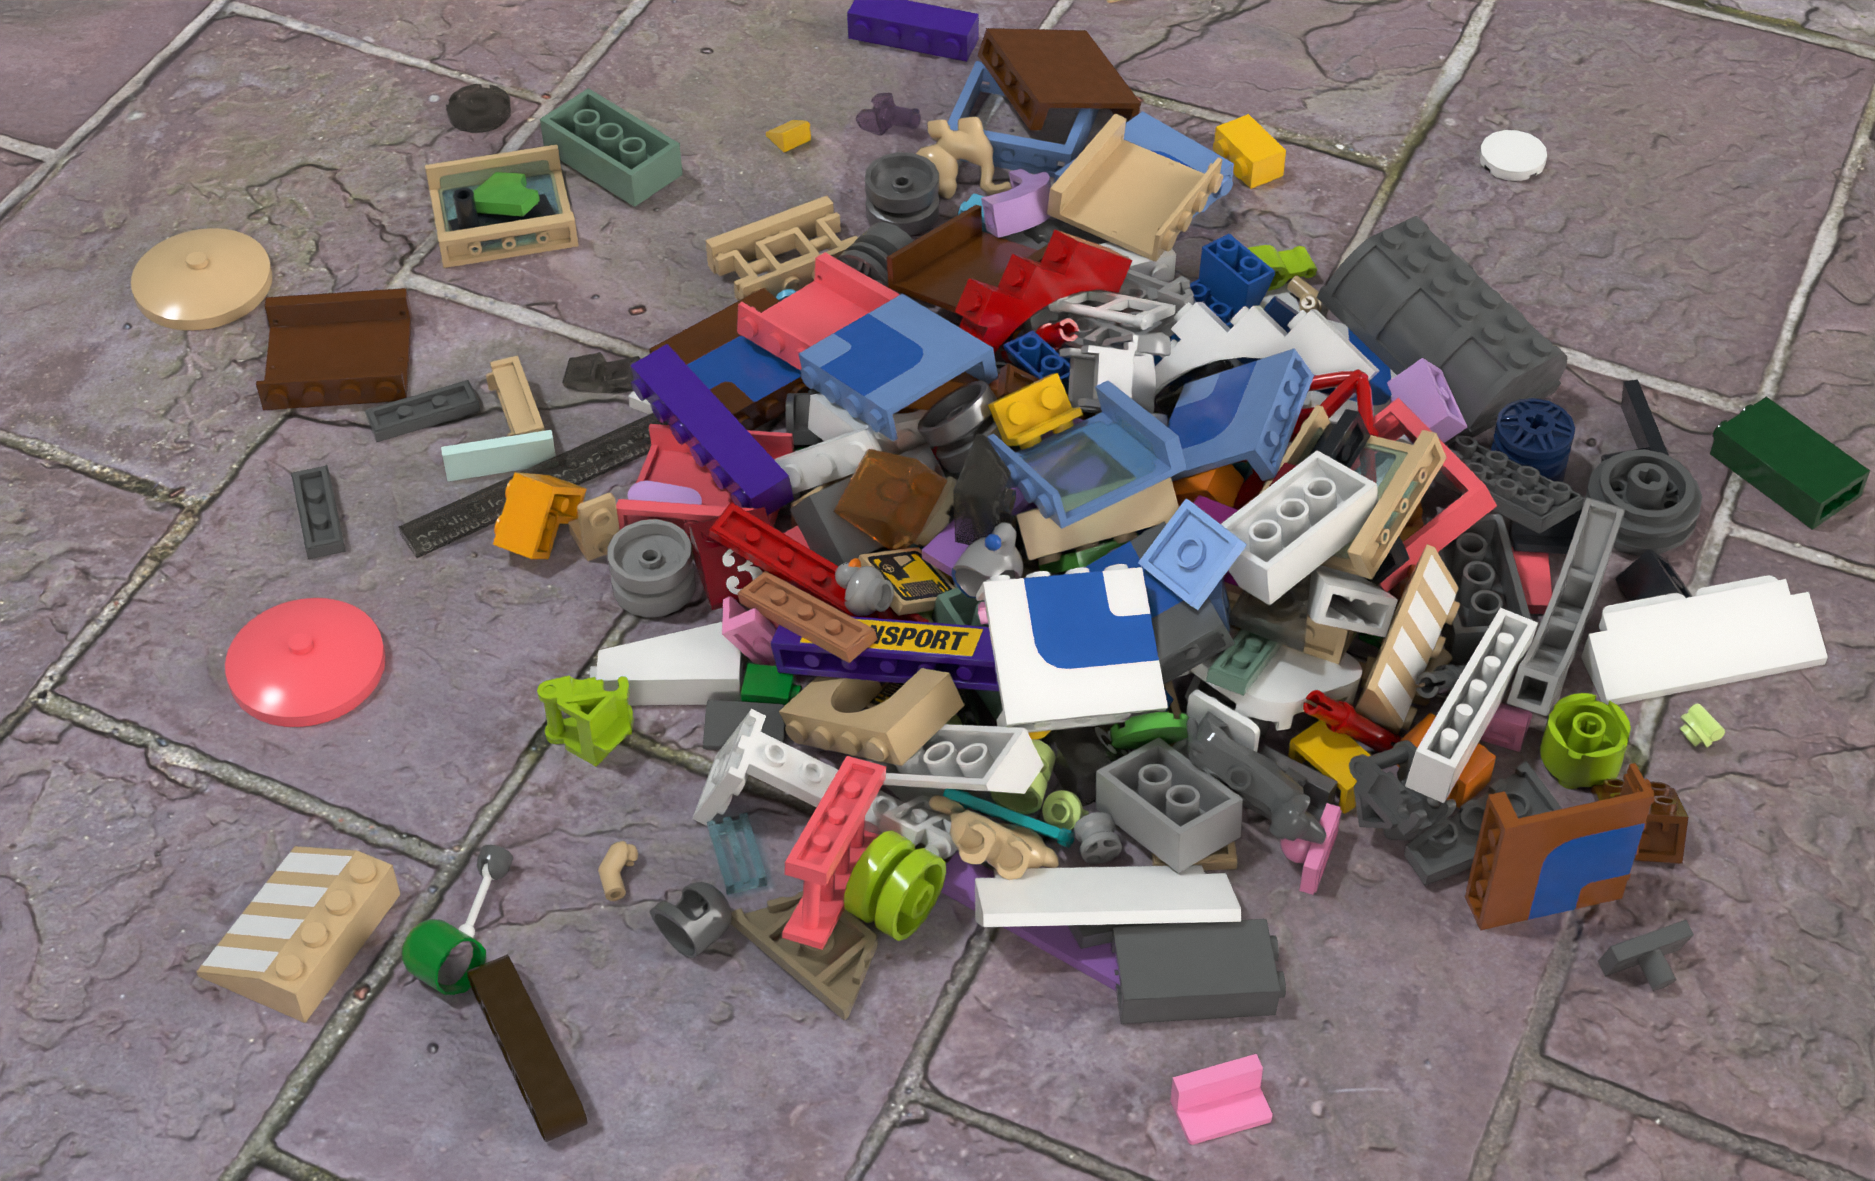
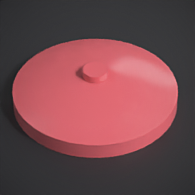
[225,598,385,727]

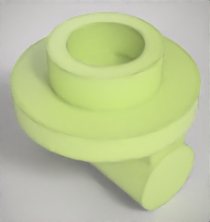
[1679,704,1725,748]
[1042,790,1089,830]

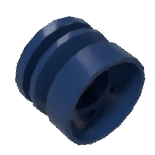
[1491,398,1575,482]

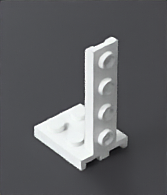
[692,709,905,835]

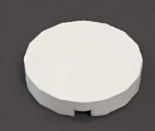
[1479,130,1547,181]

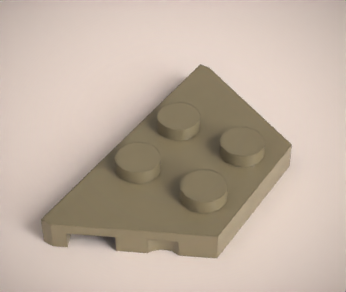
[731,891,878,1020]

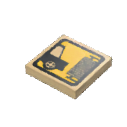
[858,547,955,616]

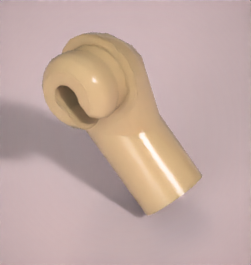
[1287,276,1322,313]

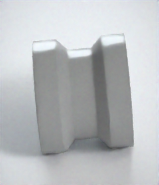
[1074,812,1122,864]

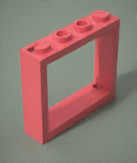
[1350,398,1497,592]

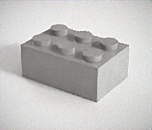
[1096,738,1243,873]

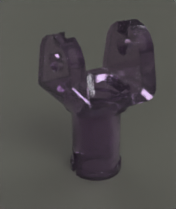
[856,93,921,136]

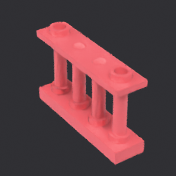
[782,756,886,950]

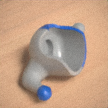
[951,523,1023,598]

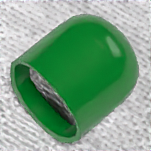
[402,919,486,995]

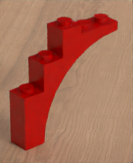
[955,230,1133,354]

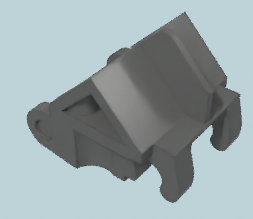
[1349,740,1456,841]

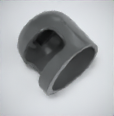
[649,882,732,958]

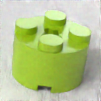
[1540,693,1631,790]

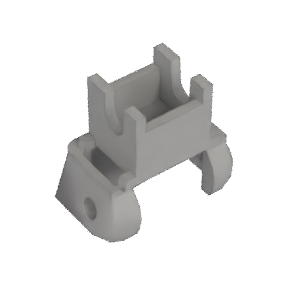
[1059,332,1171,426]

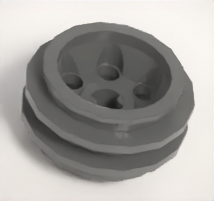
[1583,449,1703,556]

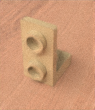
[568,493,620,561]

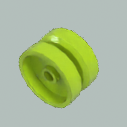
[844,830,946,941]

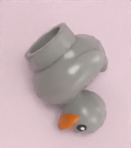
[835,558,894,616]

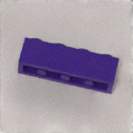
[847,0,979,62]

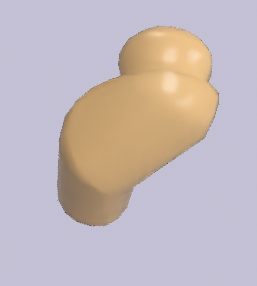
[598,841,638,901]

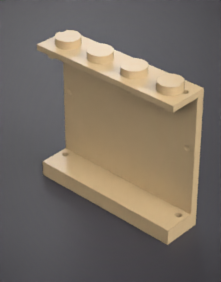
[1047,114,1223,262]

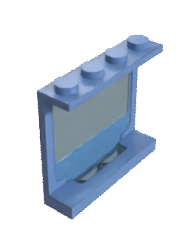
[987,380,1187,529]

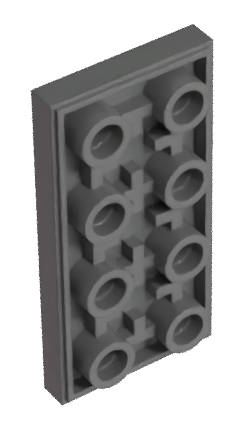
[1433,435,1585,534]

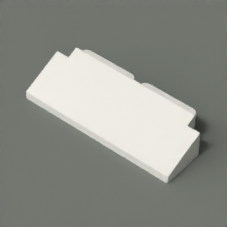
[1581,576,1828,705]
[975,865,1241,927]

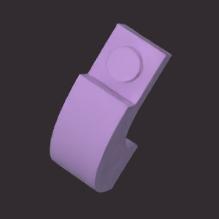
[981,169,1051,238]

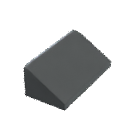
[703,700,786,750]

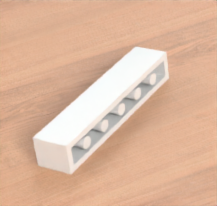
[1405,608,1538,803]

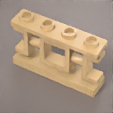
[706,196,858,301]

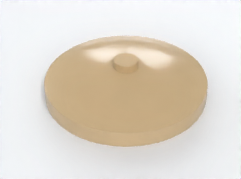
[131,228,273,331]

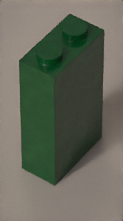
[1710,396,1870,530]

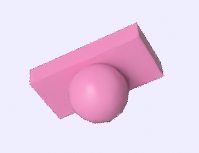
[1280,803,1342,895]

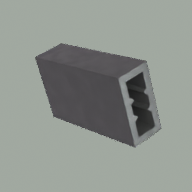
[1111,919,1286,1024]

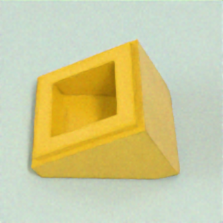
[766,120,811,152]

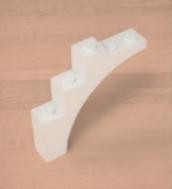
[1155,302,1380,399]

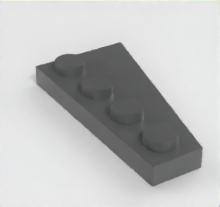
[1404,761,1562,886]

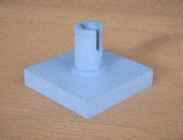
[1138,498,1247,610]

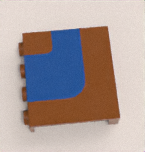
[1465,763,1654,931]

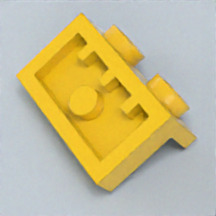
[988,373,1083,450]

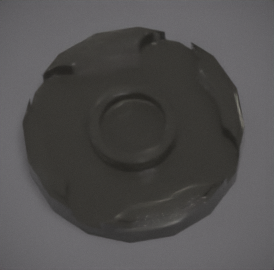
[446,84,511,133]

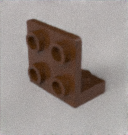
[1591,779,1689,864]

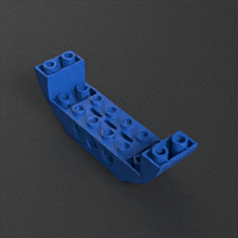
[1004,234,1275,394]

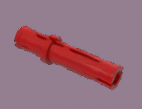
[1001,318,1079,363]
[1303,690,1402,753]

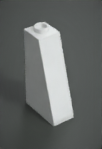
[1290,565,1398,637]
[590,622,744,706]

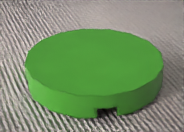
[1110,712,1190,749]

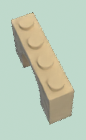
[779,668,964,766]

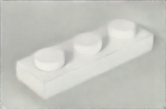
[774,425,885,494]

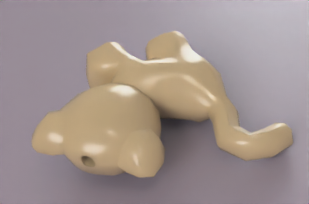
[916,117,1012,199]
[929,795,1059,880]

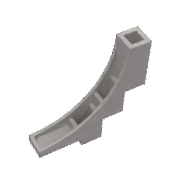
[1507,497,1626,716]

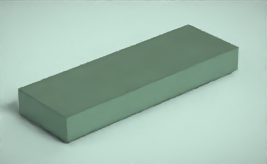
[1205,620,1285,696]

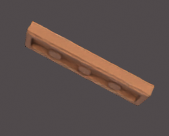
[737,571,877,663]

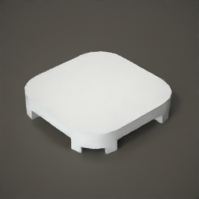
[1177,628,1362,731]

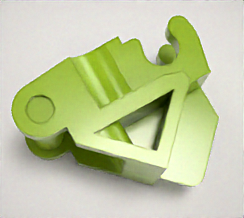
[537,675,634,767]

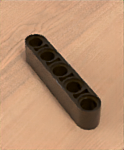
[466,954,588,1142]

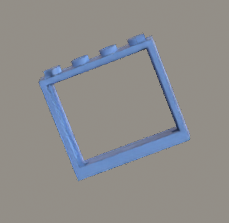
[947,61,1099,178]

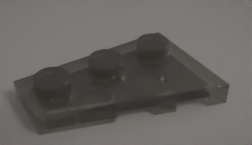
[1229,573,1311,652]

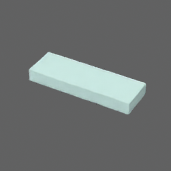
[441,430,557,481]

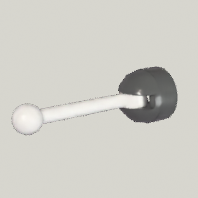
[459,845,513,938]

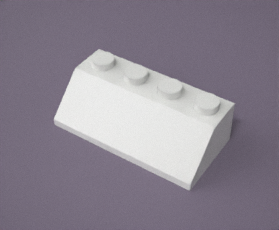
[1221,451,1378,605]
[866,724,1044,794]

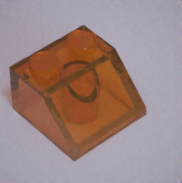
[833,449,948,550]

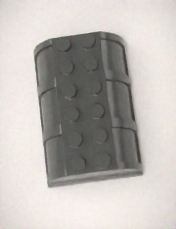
[1316,216,1568,438]

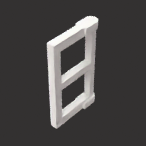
[1049,290,1176,330]

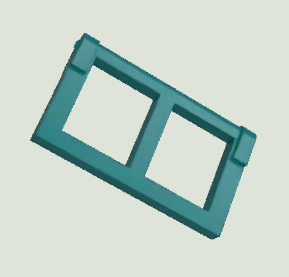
[942,789,1075,848]

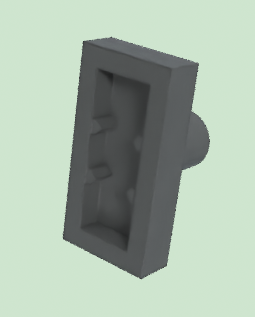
[1598,920,1694,991]

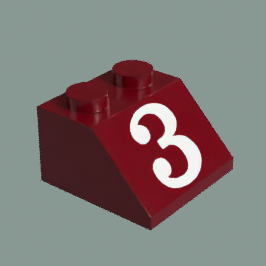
[689,507,771,610]

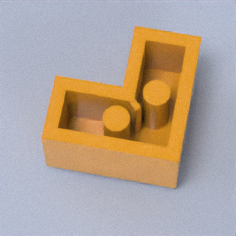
[493,472,587,559]

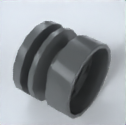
[836,222,914,295]

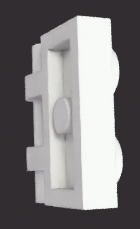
[878,794,958,860]

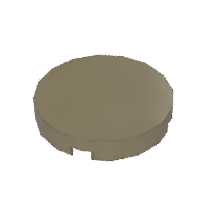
[908,476,964,547]

